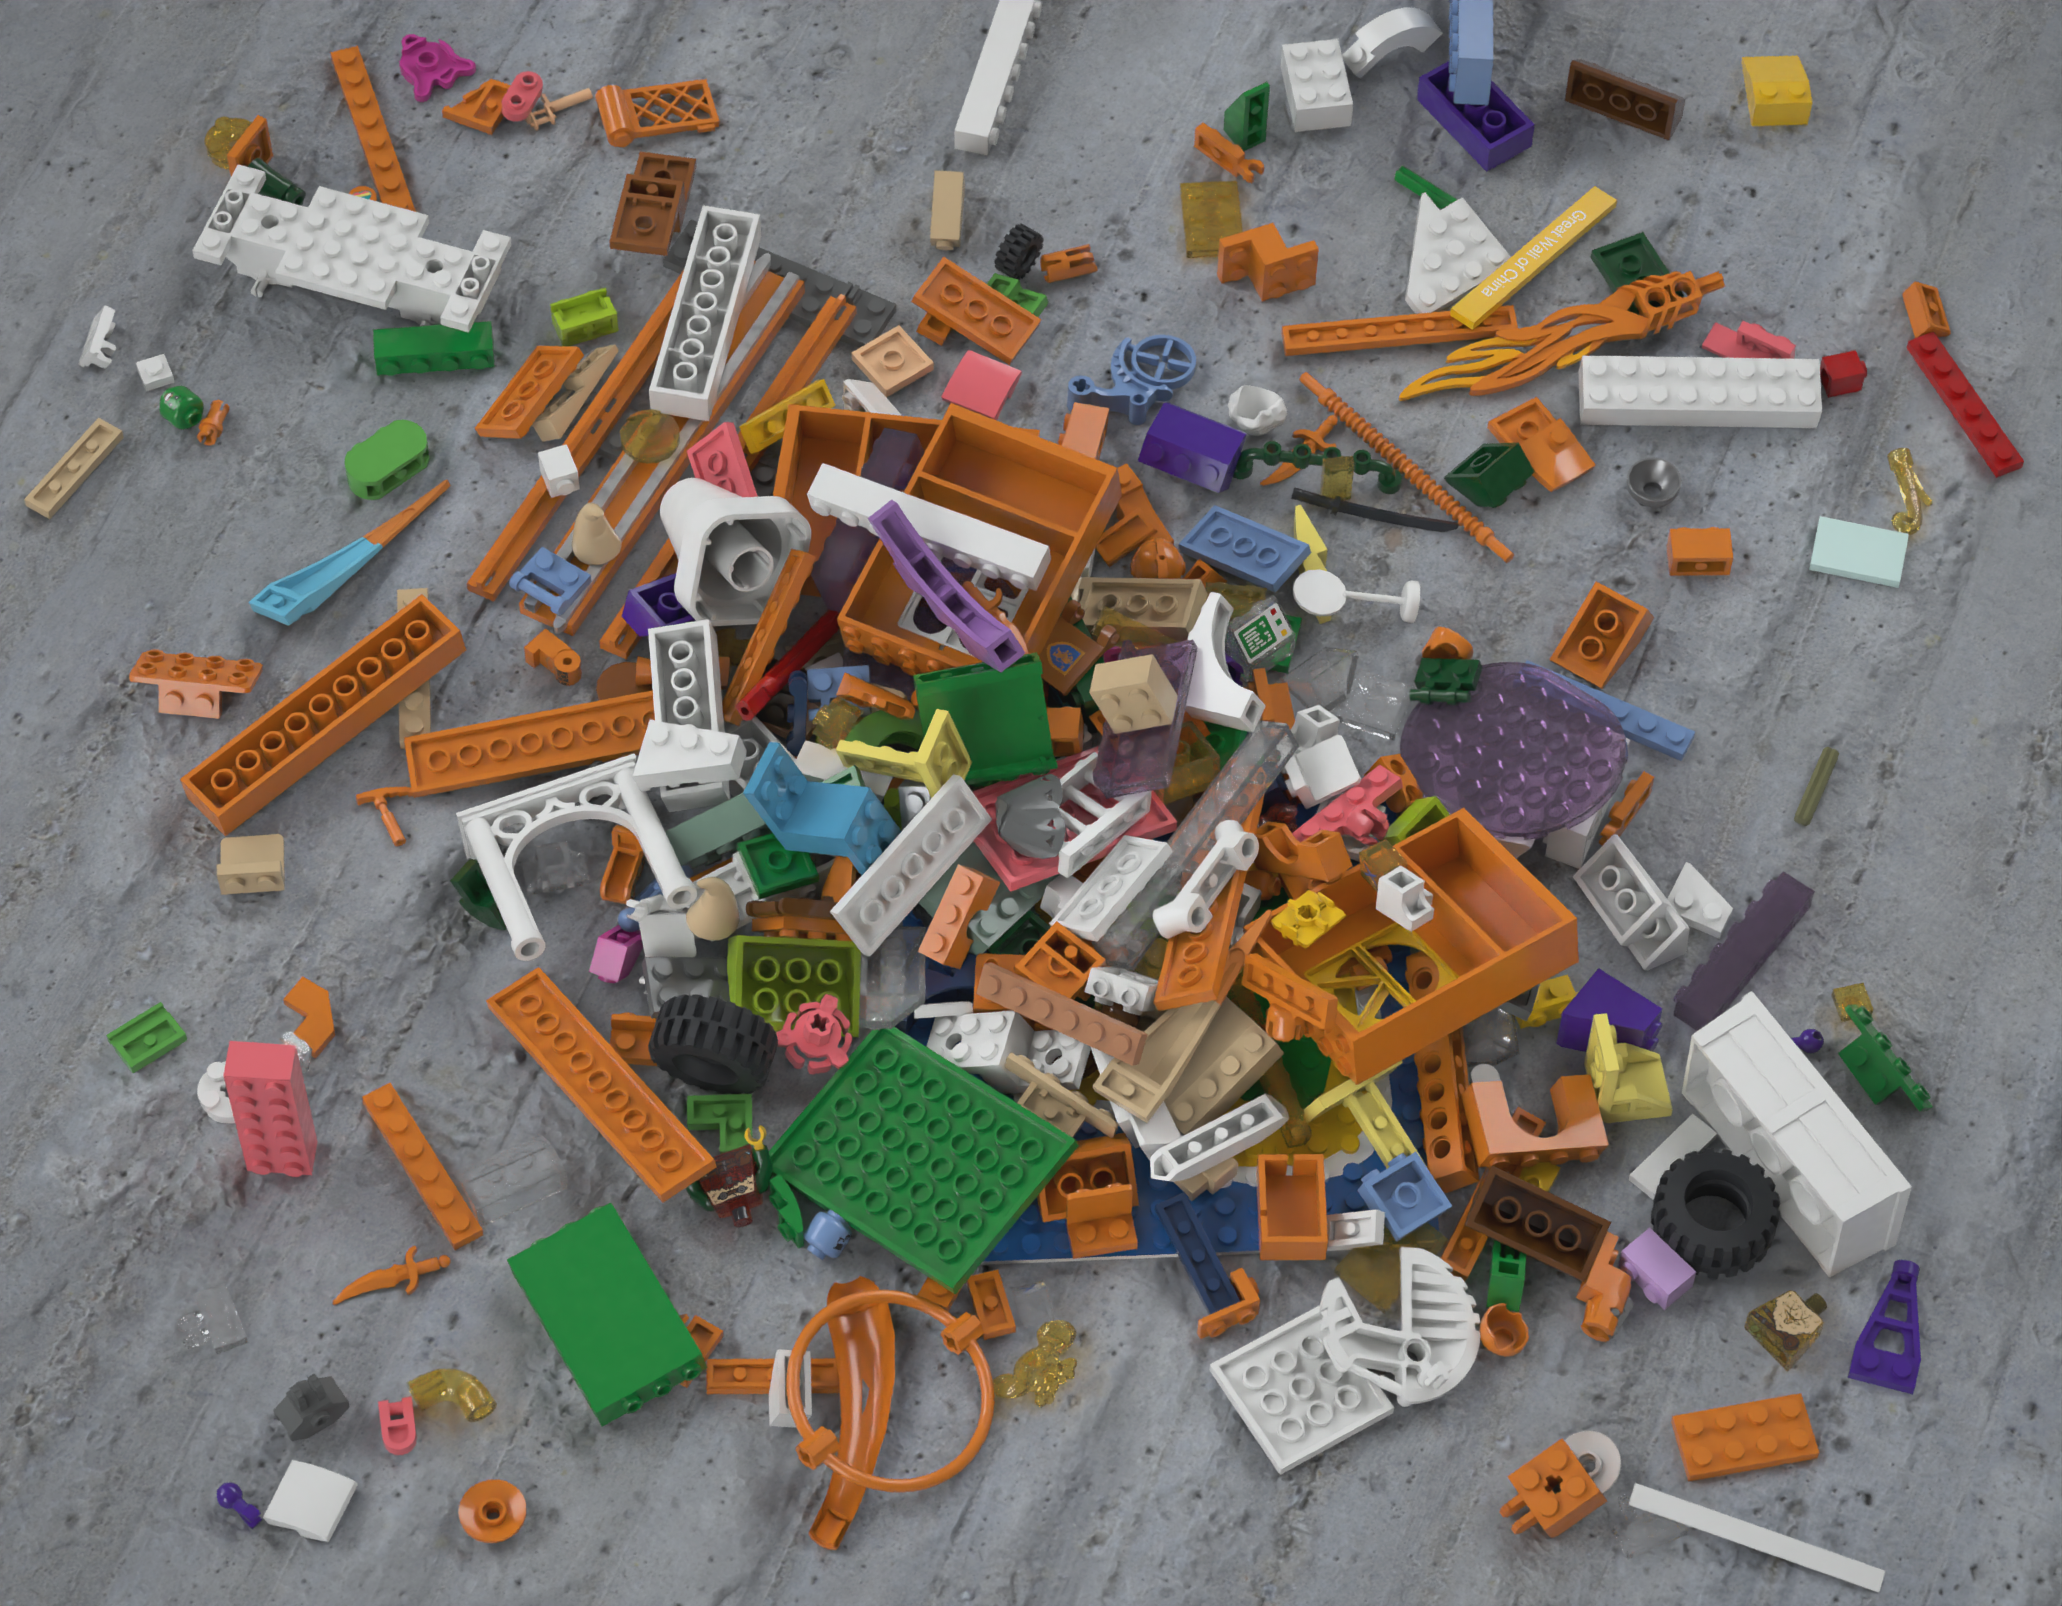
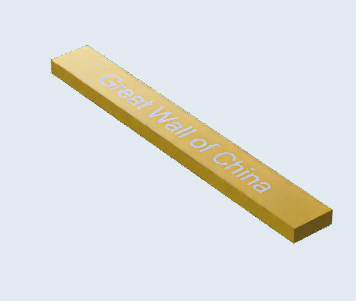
[1450,186,1617,330]

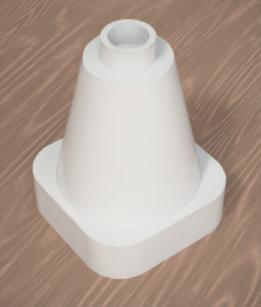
[660,478,811,626]

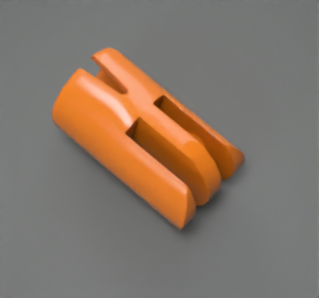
[1040,244,1098,283]

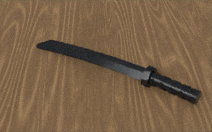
[1291,487,1459,532]

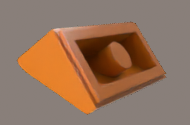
[1902,281,1951,338]

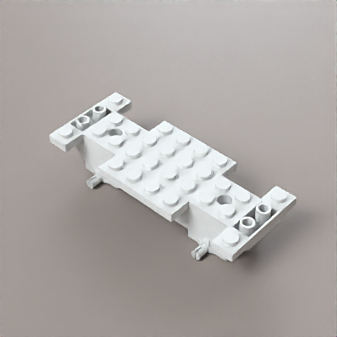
[193,165,511,332]

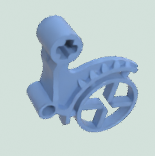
[1067,335,1196,425]

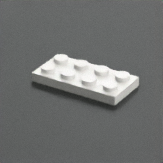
[1049,835,1173,942]

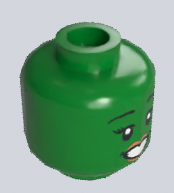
[159,385,204,430]

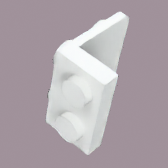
[1275,735,1361,809]

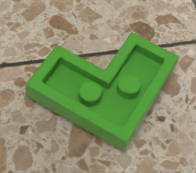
[687,1094,753,1158]

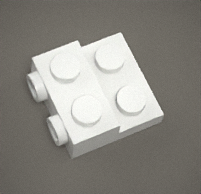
[1085,966,1159,1015]

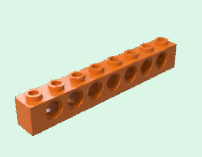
[1405,951,1480,1193]

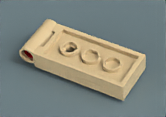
[1071,577,1208,642]

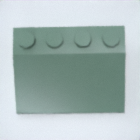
[918,841,1061,956]

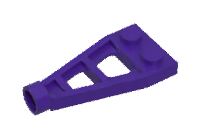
[1847,1260,1921,1394]

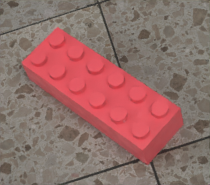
[223,1041,317,1177]

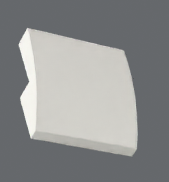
[263,1460,358,1542]

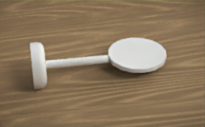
[1293,569,1420,623]

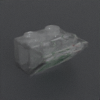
[1225,595,1296,684]

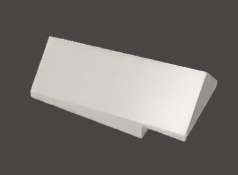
[1573,834,1690,971]
[1090,1046,1181,1160]

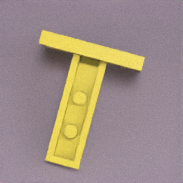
[836,709,972,798]
[1300,1060,1429,1170]

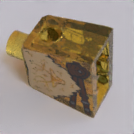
[1744,1290,1827,1372]

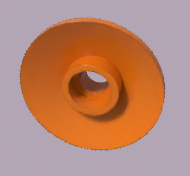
[458,1479,527,1543]

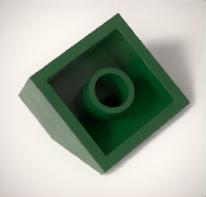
[1444,443,1535,508]

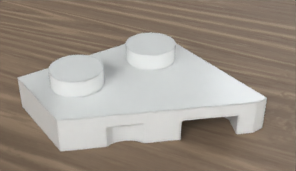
[1667,862,1733,939]

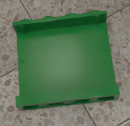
[913,652,1058,787]

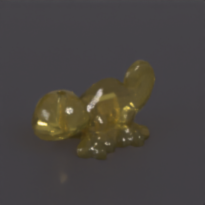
[993,1320,1077,1407]

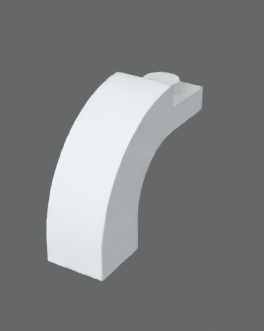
[1342,7,1443,79]

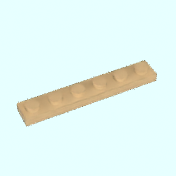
[397,588,431,749]

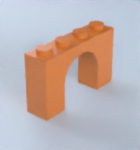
[1461,1074,1609,1169]

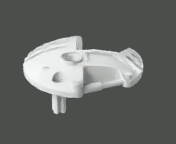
[1319,1247,1481,1407]

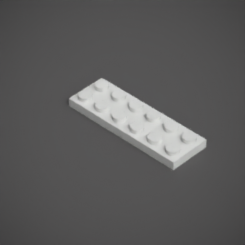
[830,774,992,957]

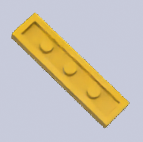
[739,379,836,454]

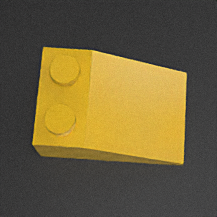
[1741,55,1812,126]

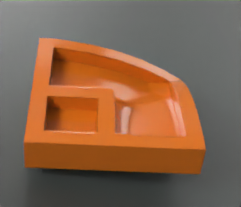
[1520,418,1596,492]

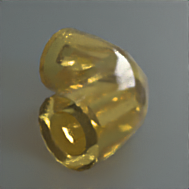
[406,1368,497,1422]

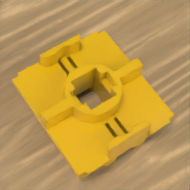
[1271,890,1346,949]

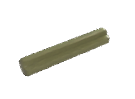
[1794,747,1839,826]

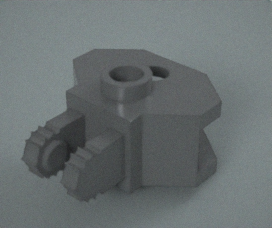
[273,1374,350,1441]

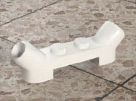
[1152,820,1259,939]

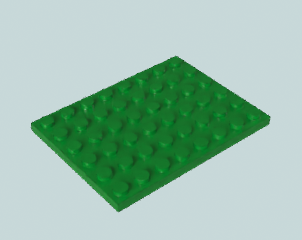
[769,1019,1079,1295]

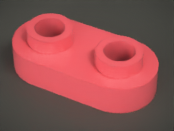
[502,71,543,122]

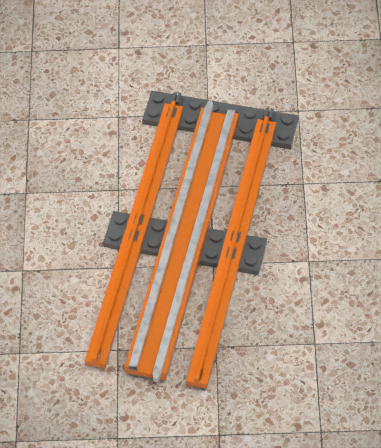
[467,219,896,660]

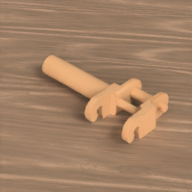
[518,88,593,131]

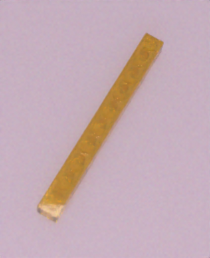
[1226,966,1312,1149]

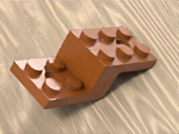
[609,151,697,256]

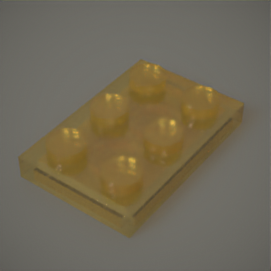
[1179,181,1243,258]
[1334,1223,1448,1314]

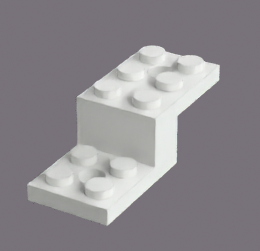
[926,1011,1091,1094]

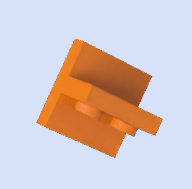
[1243,668,1295,743]

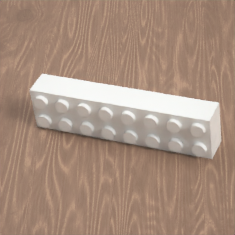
[649,205,761,421]
[1579,356,1822,428]

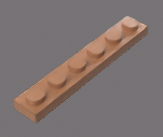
[976,963,1148,1065]

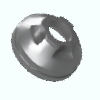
[1627,458,1682,507]

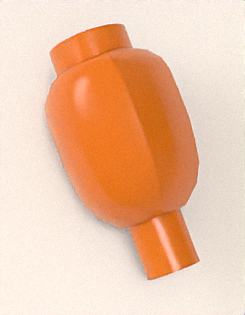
[1244,870,1281,900]

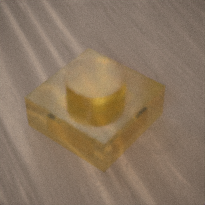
[1831,983,1874,1022]

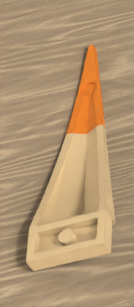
[1093,909,1272,1123]

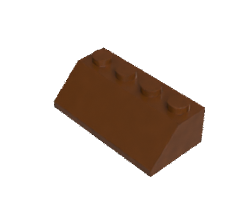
[1565,59,1686,140]
[1465,1165,1611,1282]

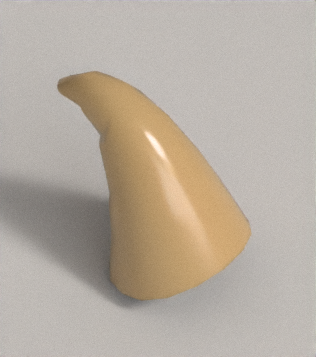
[571,503,622,565]
[686,877,740,941]

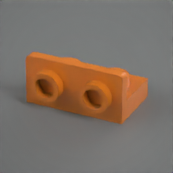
[610,1012,657,1066]

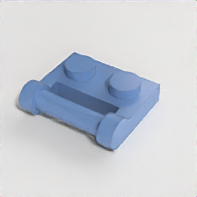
[509,547,592,616]

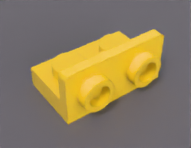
[1515,974,1578,1029]

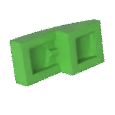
[987,273,1048,317]

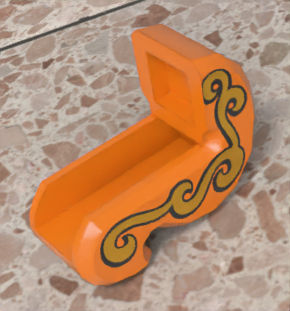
[600,824,646,905]

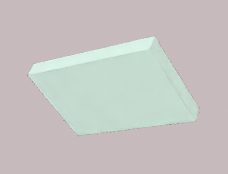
[1809,516,1909,588]

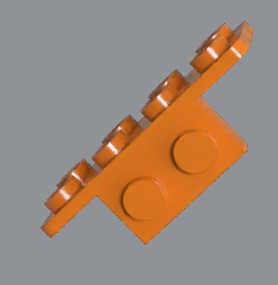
[129,649,263,719]

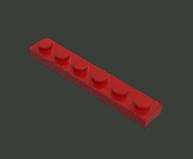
[1907,331,2024,478]

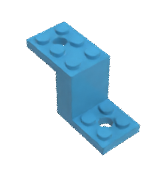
[743,742,902,876]

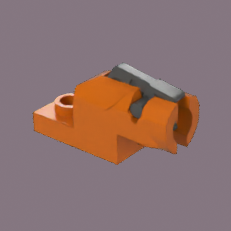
[1575,1231,1634,1342]

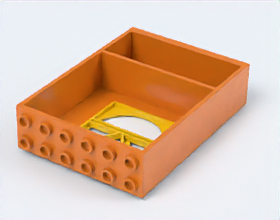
[1243,808,1579,1085]

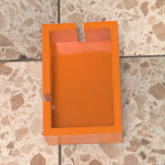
[1256,1154,1328,1260]

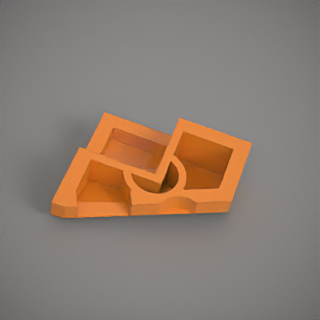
[836,672,916,720]

